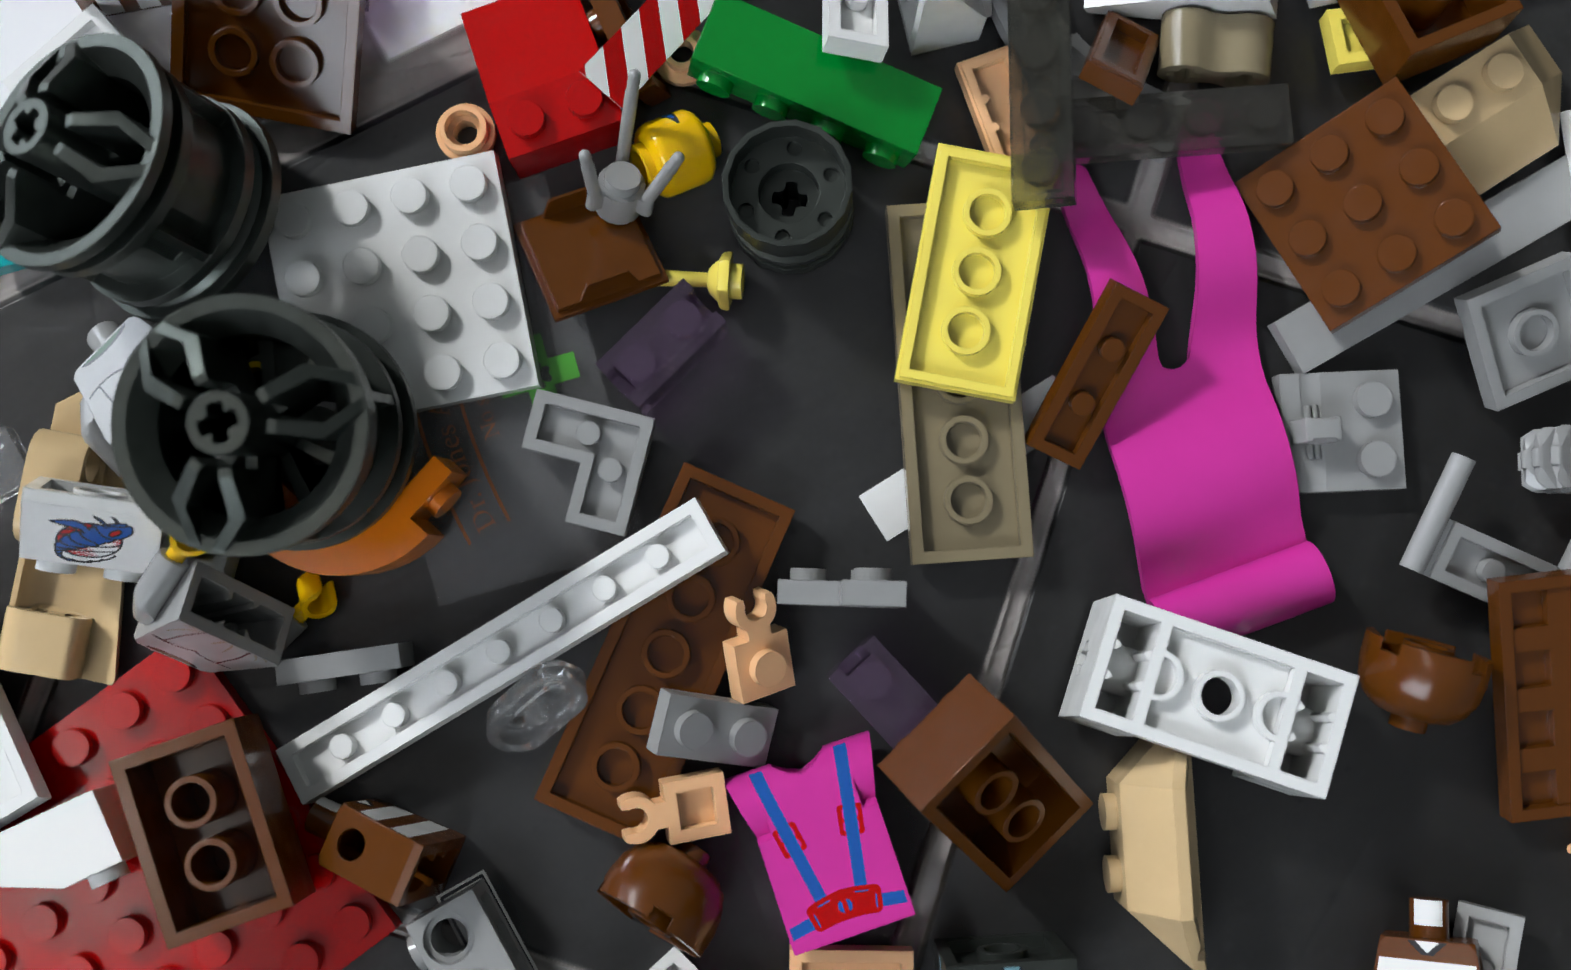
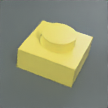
[1319,8,1374,75]

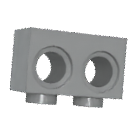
[406,878,533,970]

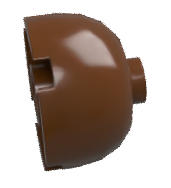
[1358,627,1494,734]
[597,841,724,958]

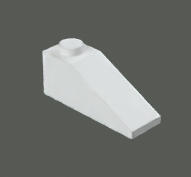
[0,784,138,890]

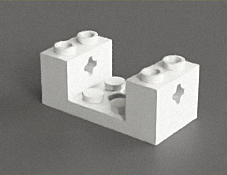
[1058,594,1360,800]

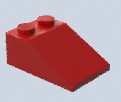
[461,0,622,179]

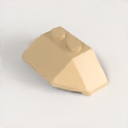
[1410,25,1562,195]
[1098,739,1207,970]

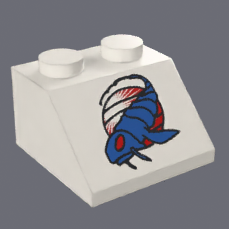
[19,476,165,583]

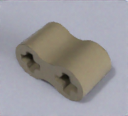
[1157,7,1275,90]

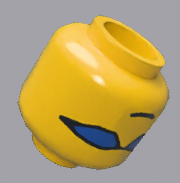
[629,109,722,198]

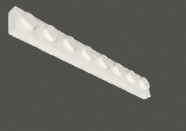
[275,497,730,805]

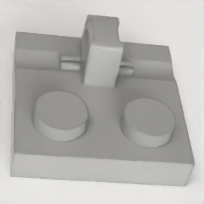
[1453,251,1571,412]
[1272,369,1407,494]

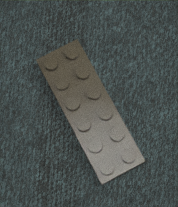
[885,203,1034,565]

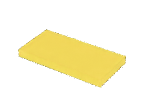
[893,143,1058,404]

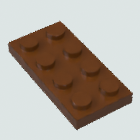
[1486,569,1571,823]

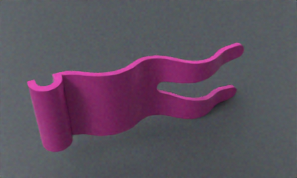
[1053,119,1336,636]

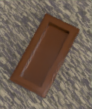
[1078,10,1160,106]

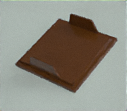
[513,187,669,323]

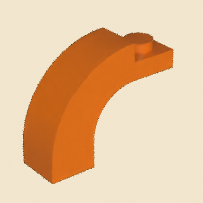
[269,455,468,576]

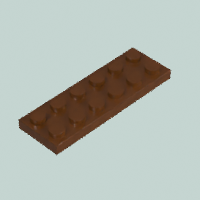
[534,462,795,845]

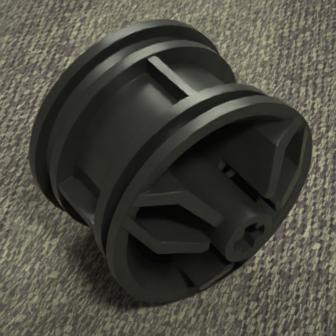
[0,33,281,323]
[111,293,418,557]

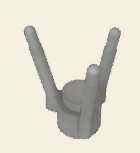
[579,69,685,225]

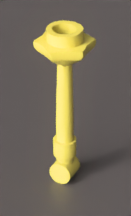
[660,251,745,311]

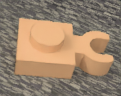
[722,587,796,704]
[617,767,732,845]

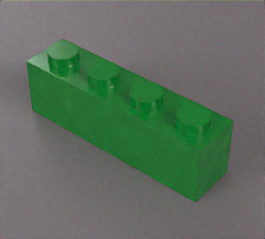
[687,0,943,169]

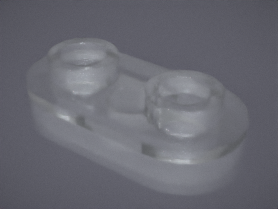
[486,660,588,753]

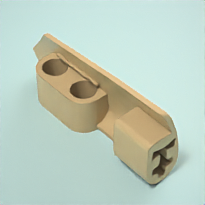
[0,392,126,685]

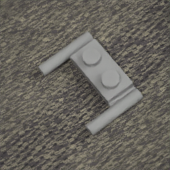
[1399,452,1571,603]

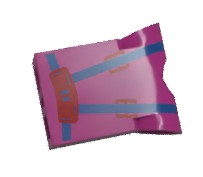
[724,730,915,956]

